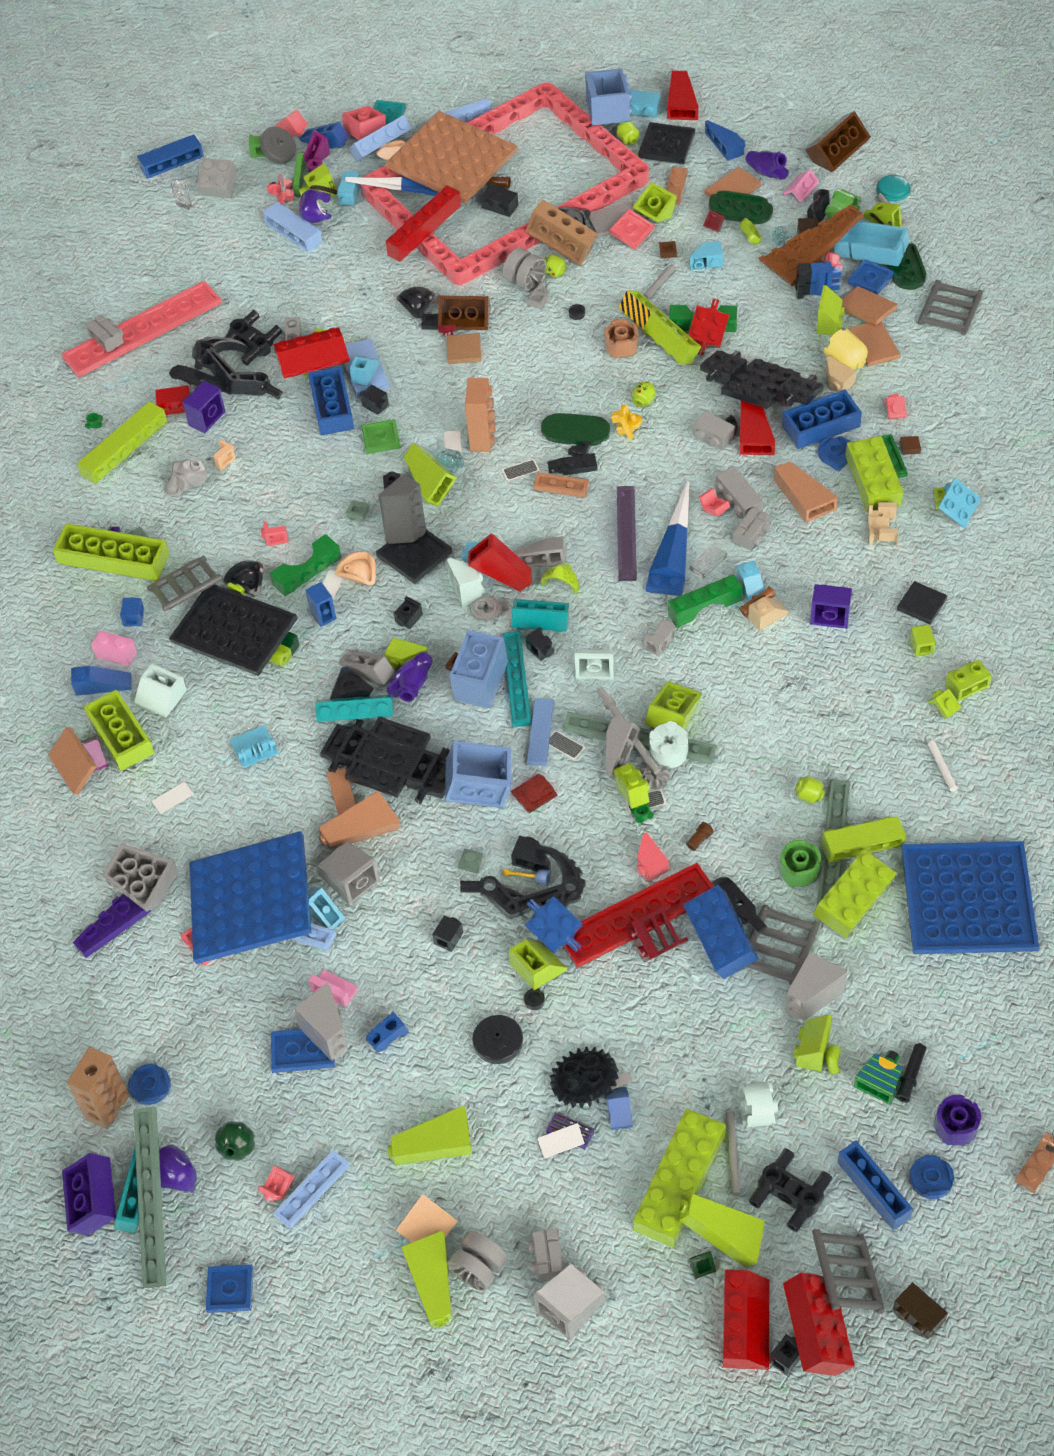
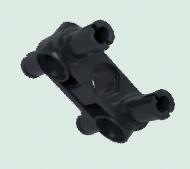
[225,309,283,366]
[749,1148,833,1232]

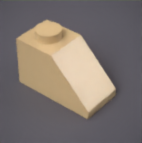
[826,356,856,392]
[748,597,789,631]

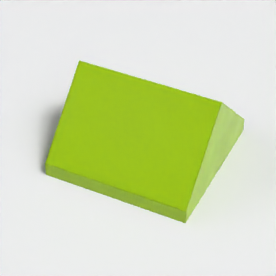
[632,182,677,223]

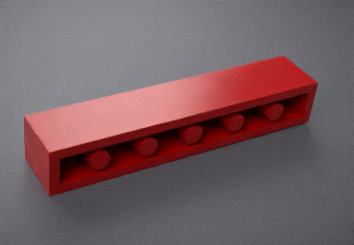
[385,185,461,262]

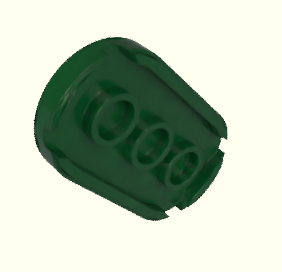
[708,191,773,224]
[888,242,926,290]
[541,413,610,446]

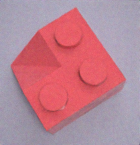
[342,106,386,140]

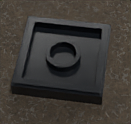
[897,581,948,625]

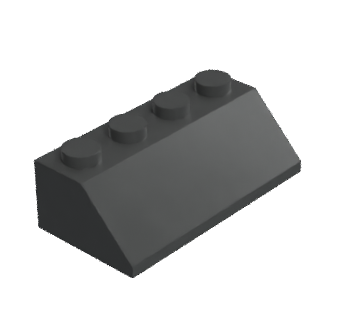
[378,474,426,544]

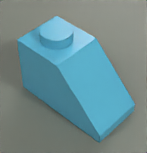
[736,560,764,602]
[308,887,345,930]

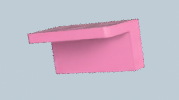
[782,169,820,202]
[308,970,358,1008]

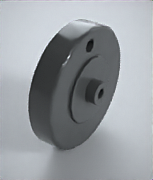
[260,126,296,164]

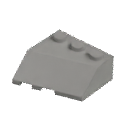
[102,843,178,912]

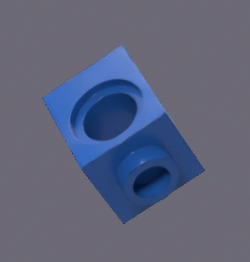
[120,597,144,627]

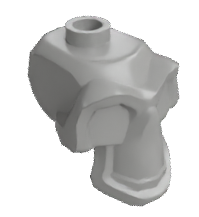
[164,460,208,497]

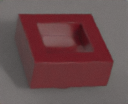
[703,210,725,232]
[438,325,457,336]

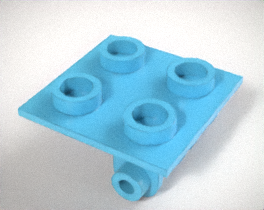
[938,478,981,528]
[229,725,279,768]

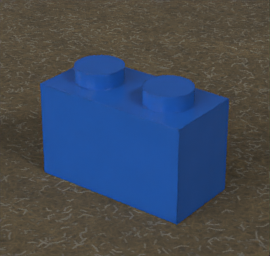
[305,582,336,627]

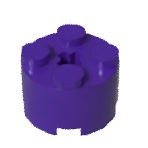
[935,1095,981,1145]

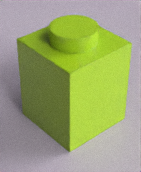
[910,625,936,657]

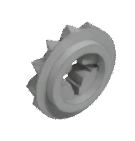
[471,596,501,622]
[639,764,669,789]

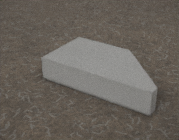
[526,281,549,310]

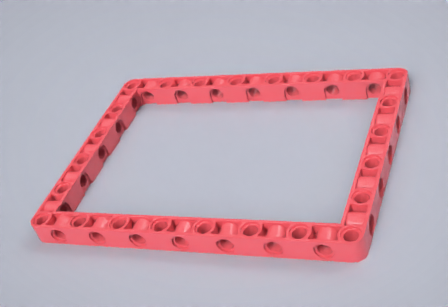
[360,82,649,285]

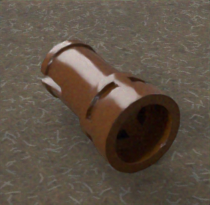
[486,176,511,190]
[686,822,714,851]

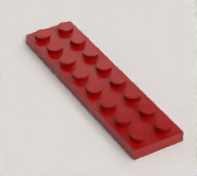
[563,863,714,968]

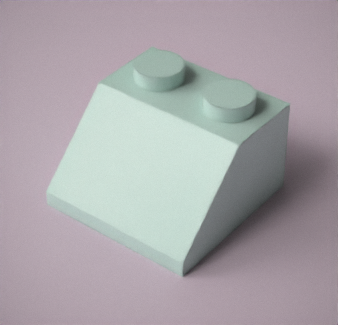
[446,558,484,608]
[575,649,614,679]

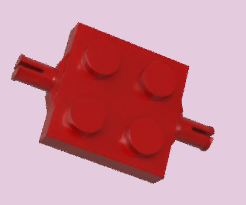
[688,299,729,356]

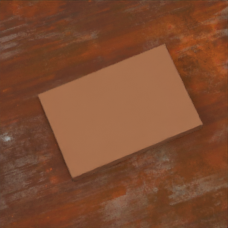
[704,167,761,197]
[842,286,897,326]
[849,321,900,367]
[48,727,97,795]

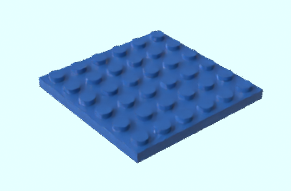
[189,831,311,964]
[901,841,1039,954]

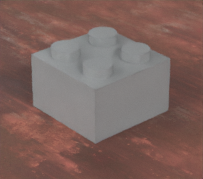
[196,158,237,198]

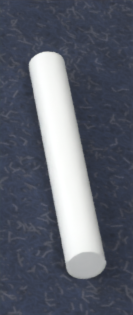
[928,740,957,791]

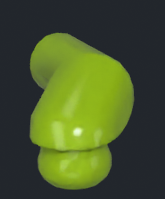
[825,1044,841,1075]

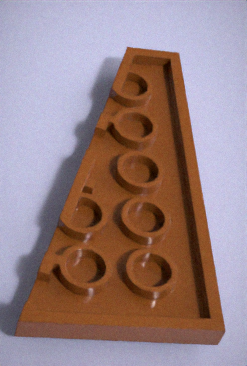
[759,205,864,287]

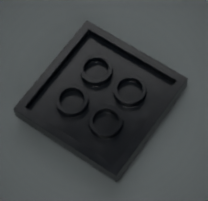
[638,122,695,164]
[376,529,453,584]

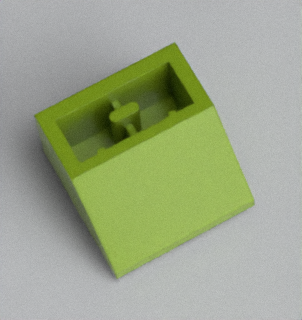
[509,939,567,990]

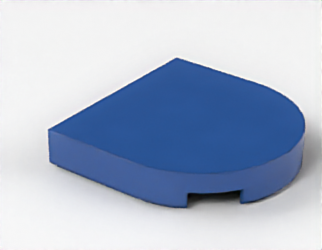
[818,436,851,472]

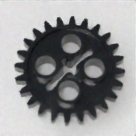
[550,1046,619,1108]

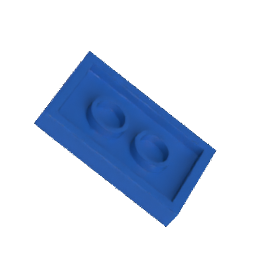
[271,1029,335,1073]

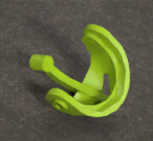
[541,562,580,594]

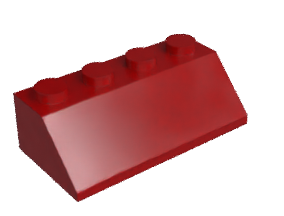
[273,327,350,379]
[723,1269,770,1370]

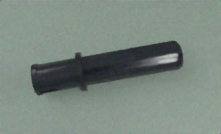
[896,1043,927,1103]

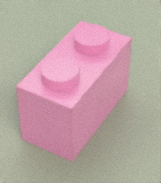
[91,630,137,666]

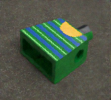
[854,1050,902,1105]

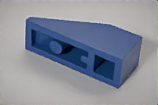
[705,120,746,161]
[299,122,349,149]
[71,666,132,696]

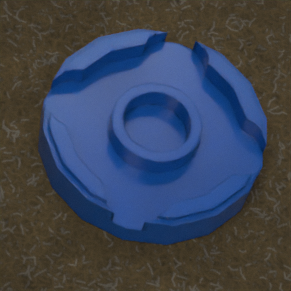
[128,1064,171,1105]
[909,1155,954,1199]

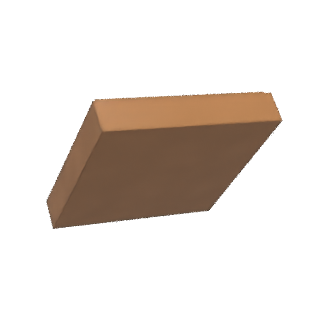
[447,333,482,364]

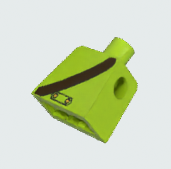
[298,163,338,202]
[863,202,902,227]

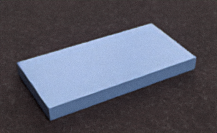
[344,338,389,397]

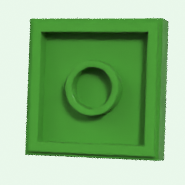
[361,419,401,454]

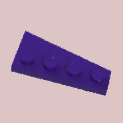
[73,893,152,958]

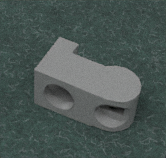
[285,317,302,340]
[643,620,675,657]

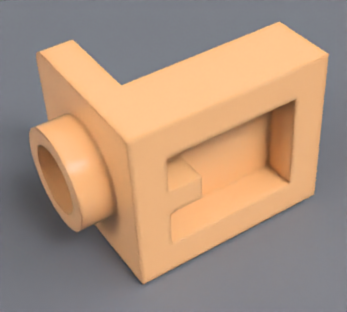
[213,439,236,471]

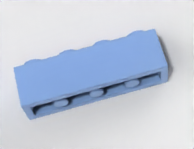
[349,115,412,162]
[263,202,322,252]

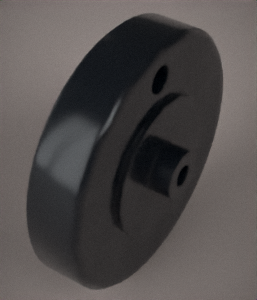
[472,1015,523,1064]

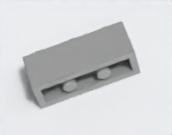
[714,466,763,519]

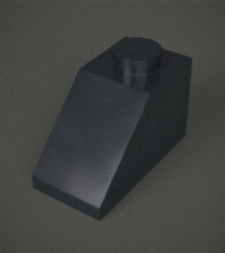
[511,835,551,872]

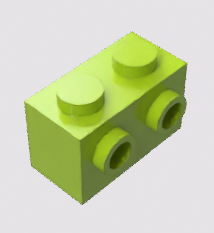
[945,659,992,702]
[613,763,650,809]

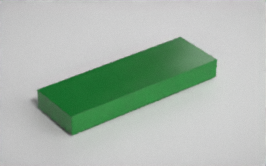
[882,434,908,478]

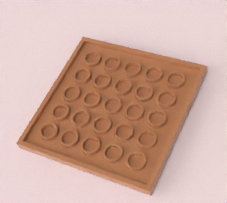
[386,111,517,204]

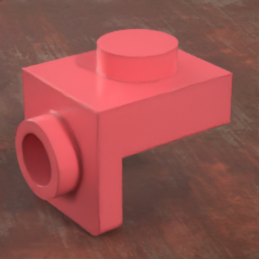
[884,394,907,420]
[699,488,730,516]
[258,1166,295,1202]

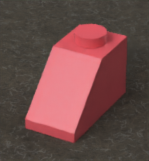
[275,110,308,137]
[636,832,669,882]

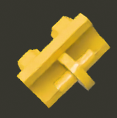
[611,404,642,439]

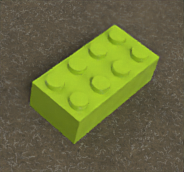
[845,436,904,512]
[83,689,155,771]
[813,849,897,939]

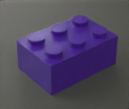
[62,1153,116,1235]

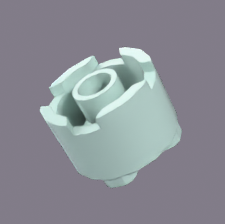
[650,721,688,768]
[738,1081,778,1128]

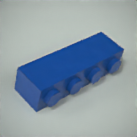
[137,134,204,179]
[837,1140,913,1231]

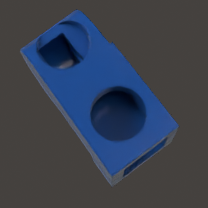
[366,1012,409,1052]

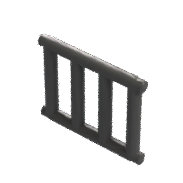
[918,280,983,335]
[147,555,223,611]
[743,904,820,985]
[812,1229,885,1314]

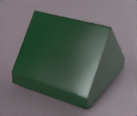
[688,1251,716,1279]

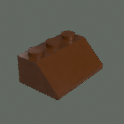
[438,296,490,330]

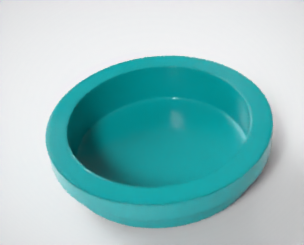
[876,174,911,202]

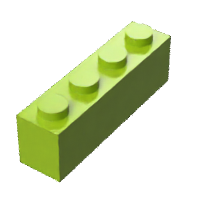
[820,816,906,863]

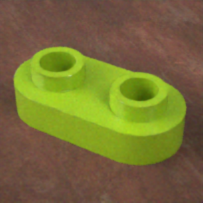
[740,218,763,245]

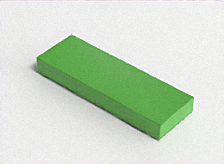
[293,153,305,197]

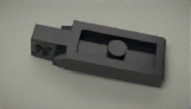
[548,453,598,476]

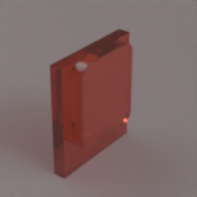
[511,774,558,814]

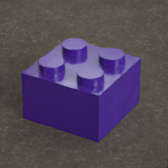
[183,381,226,434]
[810,584,852,629]

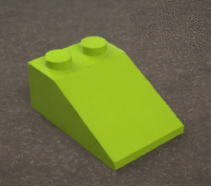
[645,681,703,730]

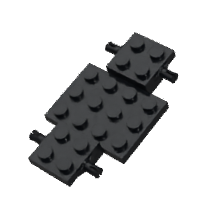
[700,350,824,409]
[320,717,450,804]

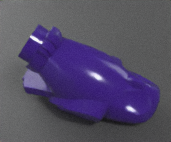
[745,151,789,180]
[387,652,433,702]

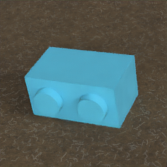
[630,90,661,118]

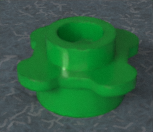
[85,413,103,429]
[631,803,654,823]

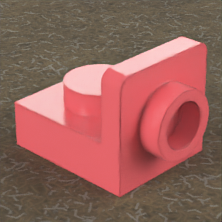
[261,521,289,546]

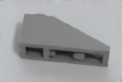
[513,536,567,568]
[338,650,395,685]
[606,716,641,781]

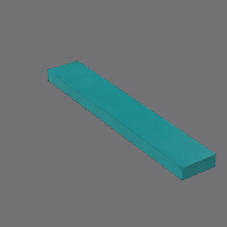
[502,631,531,727]

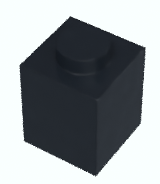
[360,384,389,415]
[432,915,463,952]

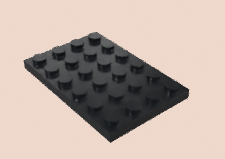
[169,584,298,676]

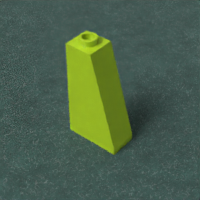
[404,442,457,507]
[388,1106,472,1166]
[679,1194,765,1268]
[401,1230,452,1328]

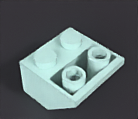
[134,664,187,718]

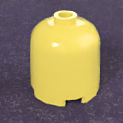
[823,328,868,370]

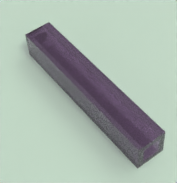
[617,486,637,581]

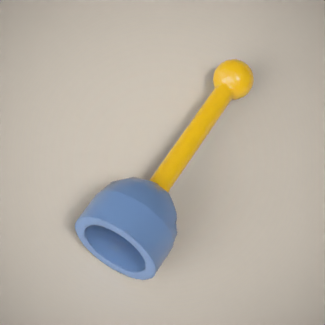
[502,868,551,886]

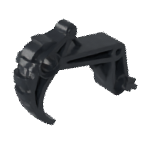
[192,337,283,399]
[460,845,586,919]

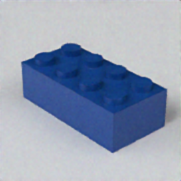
[308,366,354,435]
[782,389,862,449]
[683,885,759,979]

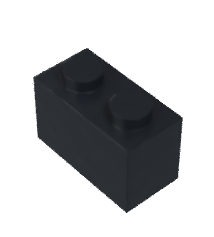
[480,184,519,217]

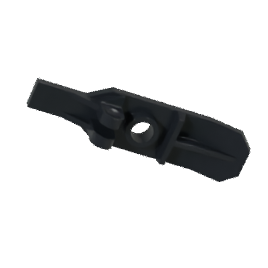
[169,365,231,395]
[712,877,767,933]

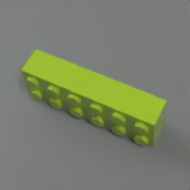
[53,523,170,581]
[633,1108,726,1248]

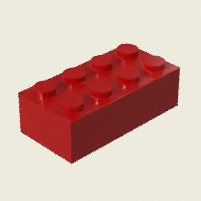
[783,1272,855,1376]

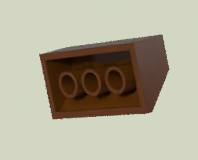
[805,111,871,172]

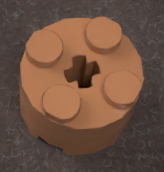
[604,319,638,359]

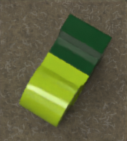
[269,632,299,667]

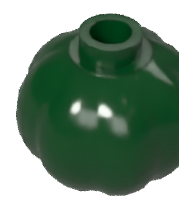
[215,1121,255,1161]

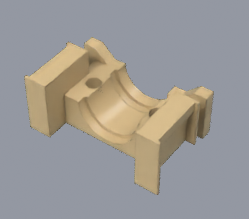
[868,502,898,546]

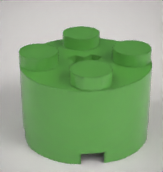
[825,189,861,219]
[779,840,821,887]

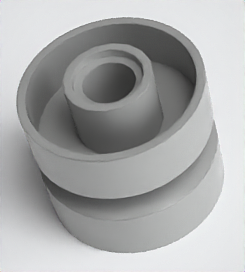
[503,247,546,291]
[447,1231,508,1292]

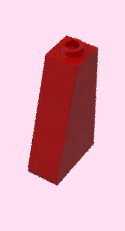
[667,70,699,120]
[739,401,775,455]
[468,533,532,592]

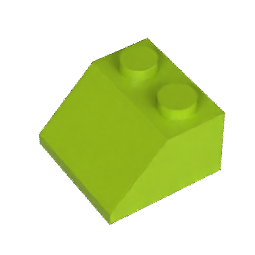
[817,285,845,336]
[793,1015,832,1072]

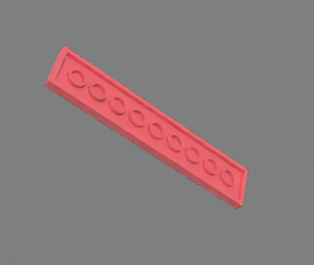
[61,281,222,378]

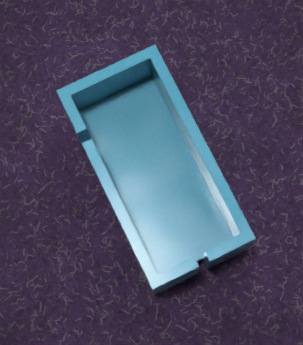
[834,221,909,266]

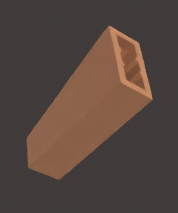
[774,461,838,523]
[318,791,401,850]

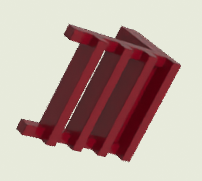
[626,904,688,963]

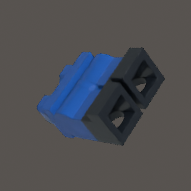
[795,262,841,299]

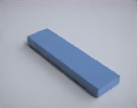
[527,698,554,766]

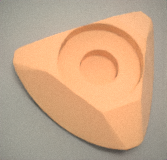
[376,140,405,160]
[335,551,376,585]

